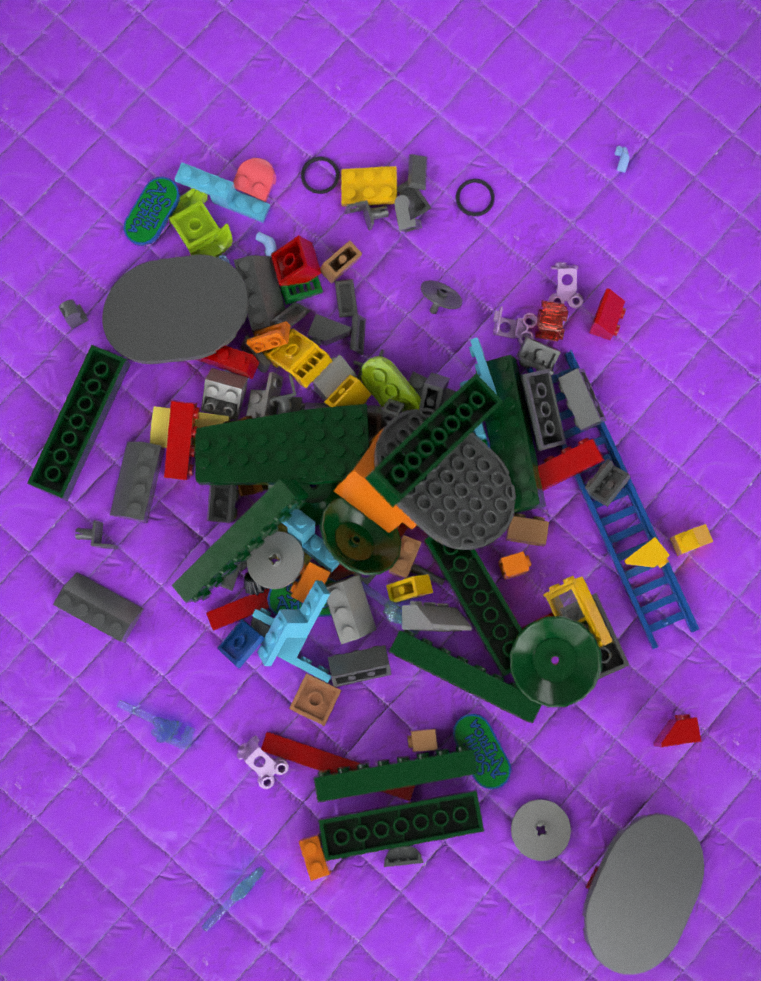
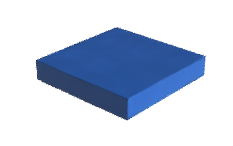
[217,619,265,669]

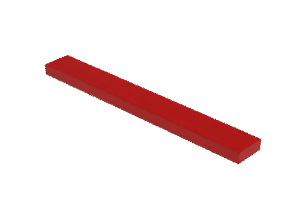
[206,564,356,631]
[261,732,415,801]

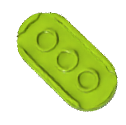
[361,356,421,412]

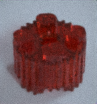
[535,300,568,341]

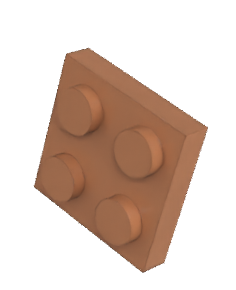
[289,673,342,726]

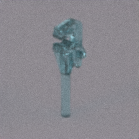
[361,581,420,634]
[117,700,195,750]
[201,865,266,932]

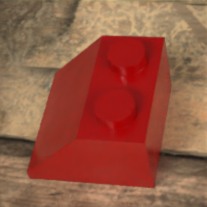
[271,235,321,286]
[589,288,626,340]
[653,714,701,747]

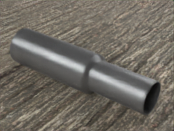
[410,564,445,585]

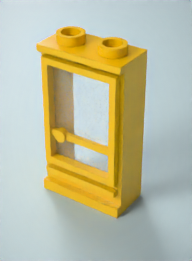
[543,576,613,647]

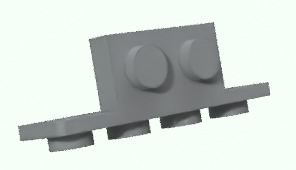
[246,372,283,419]

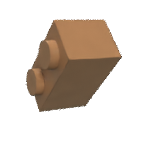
[320,240,362,284]
[506,513,549,547]
[389,535,421,579]
[407,729,437,752]

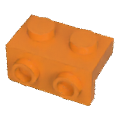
[247,321,291,354]

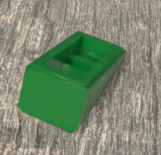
[280,276,323,305]

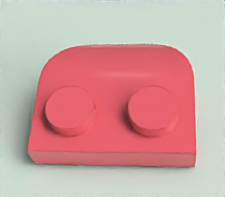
[233,158,276,202]

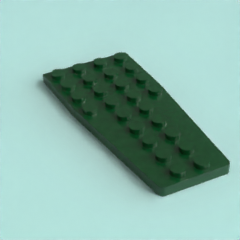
[195,404,370,485]

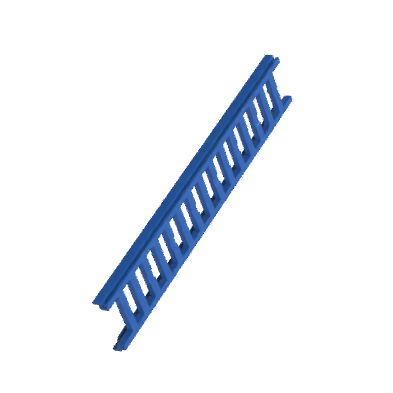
[526,350,699,650]

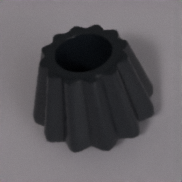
[244,572,268,595]

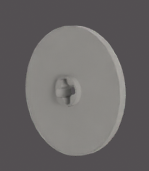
[247,531,304,589]
[511,799,571,861]

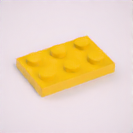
[341,166,397,207]

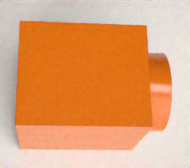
[334,428,417,533]

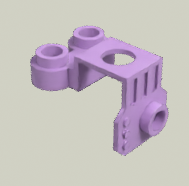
[549,262,583,309]
[493,306,538,345]
[237,735,289,789]

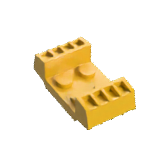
[262,328,333,388]

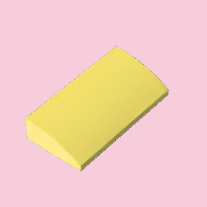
[150,406,231,448]

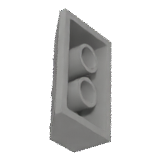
[325,574,377,644]
[402,601,471,632]

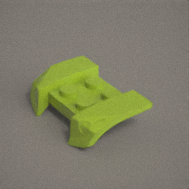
[168,188,232,258]

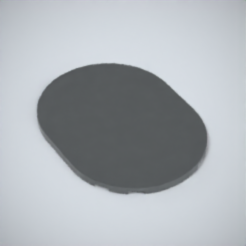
[102,255,249,364]
[374,408,516,550]
[582,813,704,975]

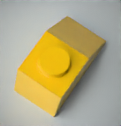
[324,375,372,407]
[670,524,713,556]
[624,537,670,568]
[386,574,433,604]

